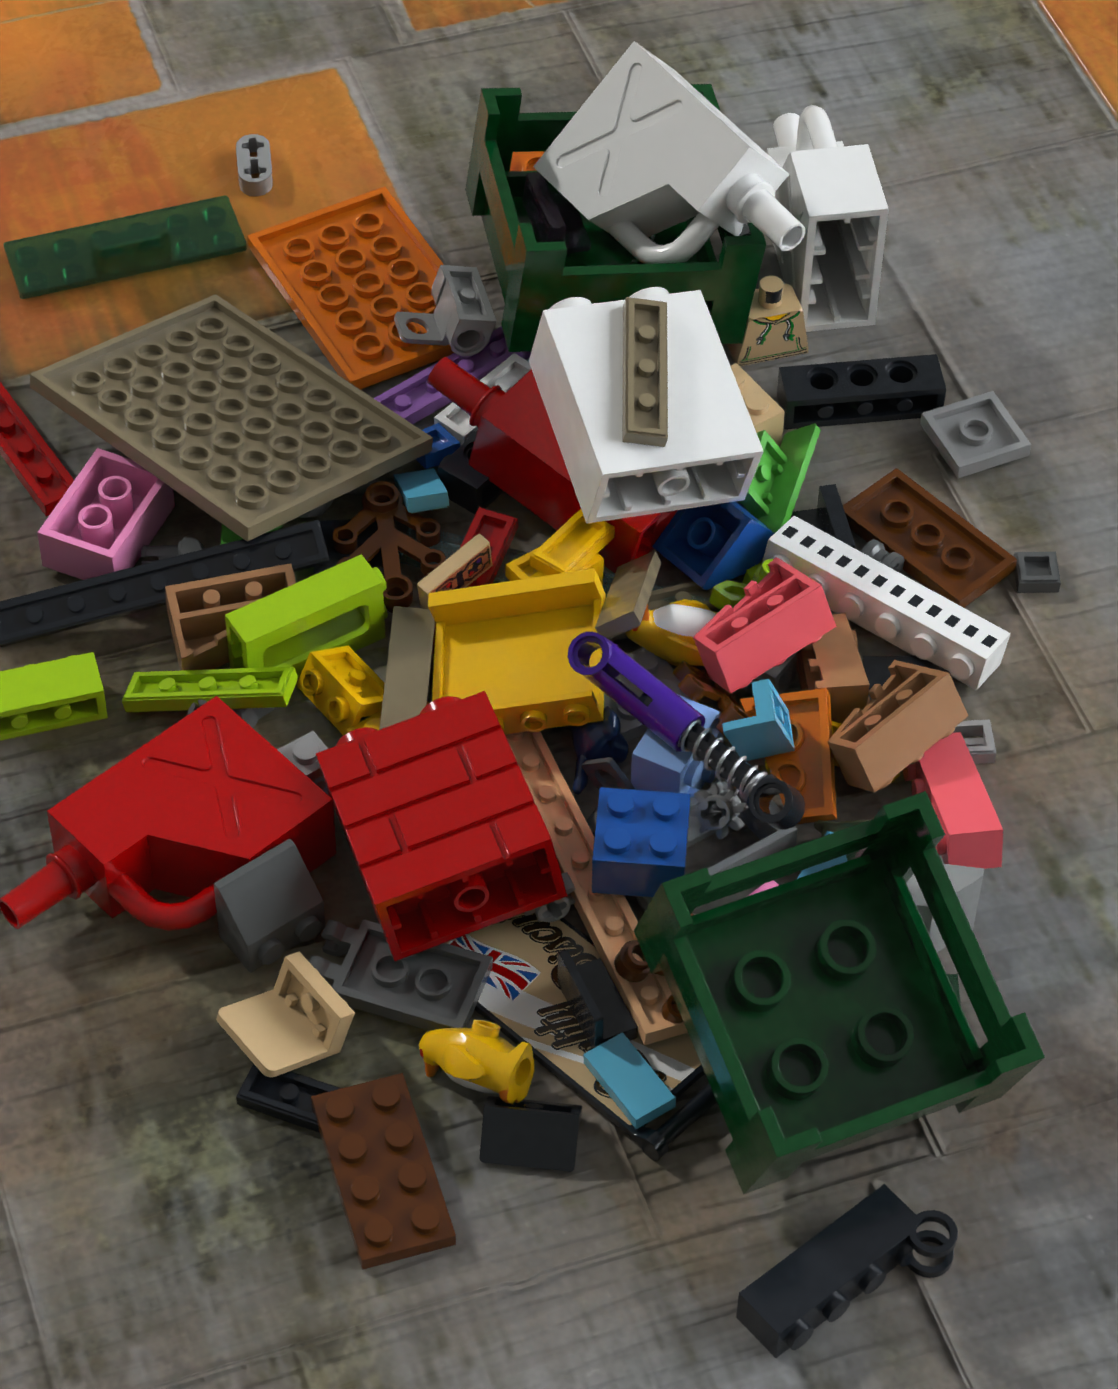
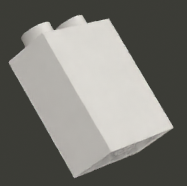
[529,287,764,524]

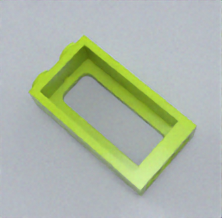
[225,554,388,677]

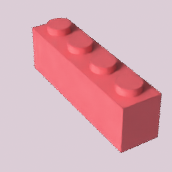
[903,732,1003,869]

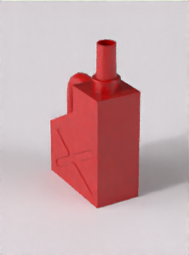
[427,357,678,573]
[0,696,336,931]

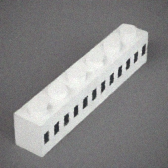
[762,516,1011,690]

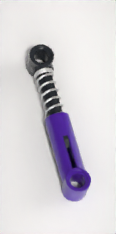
[567,632,805,830]

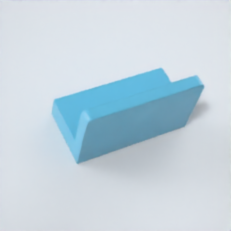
[722,679,795,761]

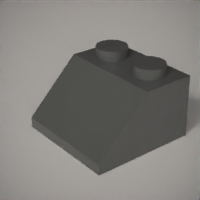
[213,839,325,973]

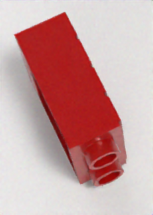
[315,691,567,961]

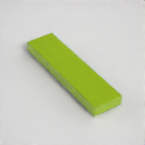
[122,667,298,712]

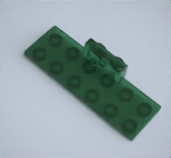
[4,195,247,299]

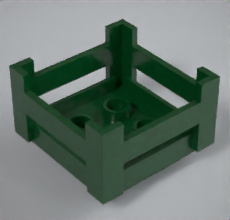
[465,84,766,352]
[634,791,1045,1195]

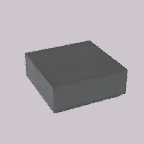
[1014,551,1061,593]

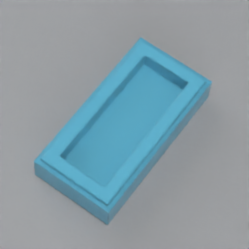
[394,468,449,513]
[583,1032,676,1129]

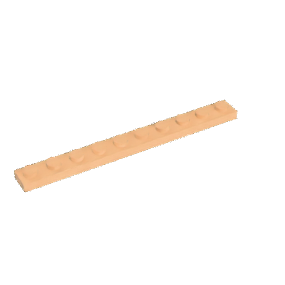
[505,731,688,1045]

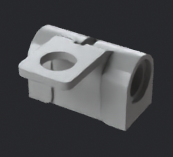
[394,265,497,356]

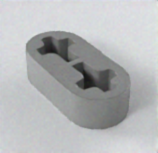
[236,134,273,196]

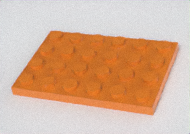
[247,186,454,390]

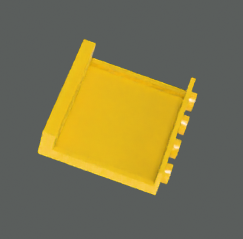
[428,568,606,734]

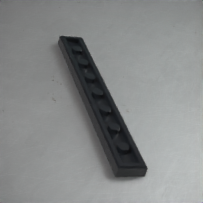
[0,520,330,648]

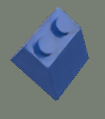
[652,502,775,590]

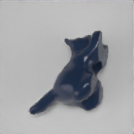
[552,706,629,795]

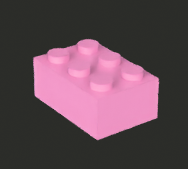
[37,448,175,580]

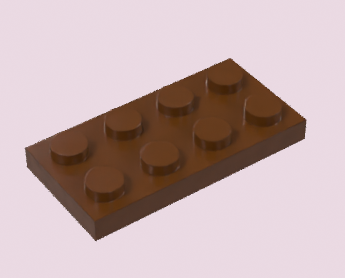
[843,468,1017,608]
[311,1073,456,1270]

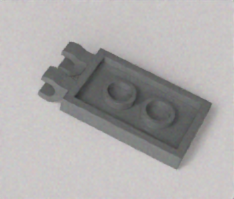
[309,919,493,1031]

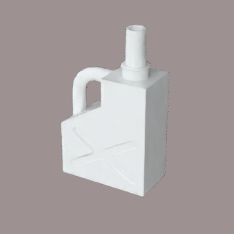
[533,41,805,264]
[767,105,889,332]

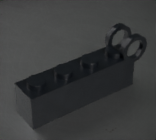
[736,1184,958,1358]

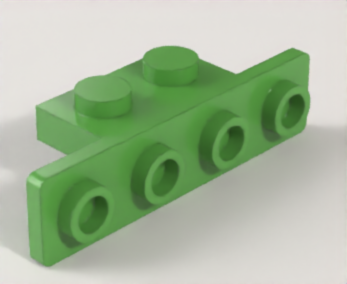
[738,423,821,533]

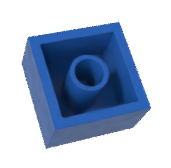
[592,787,691,897]

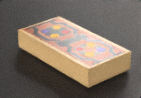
[417,534,493,609]

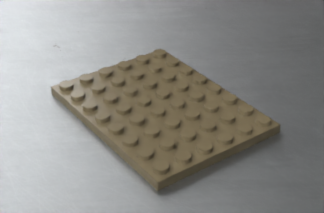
[30,294,433,542]

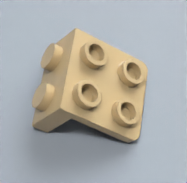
[216,951,355,1077]

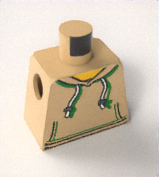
[727,275,808,366]

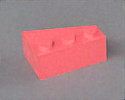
[693,557,837,693]

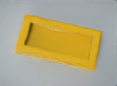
[530,509,615,575]

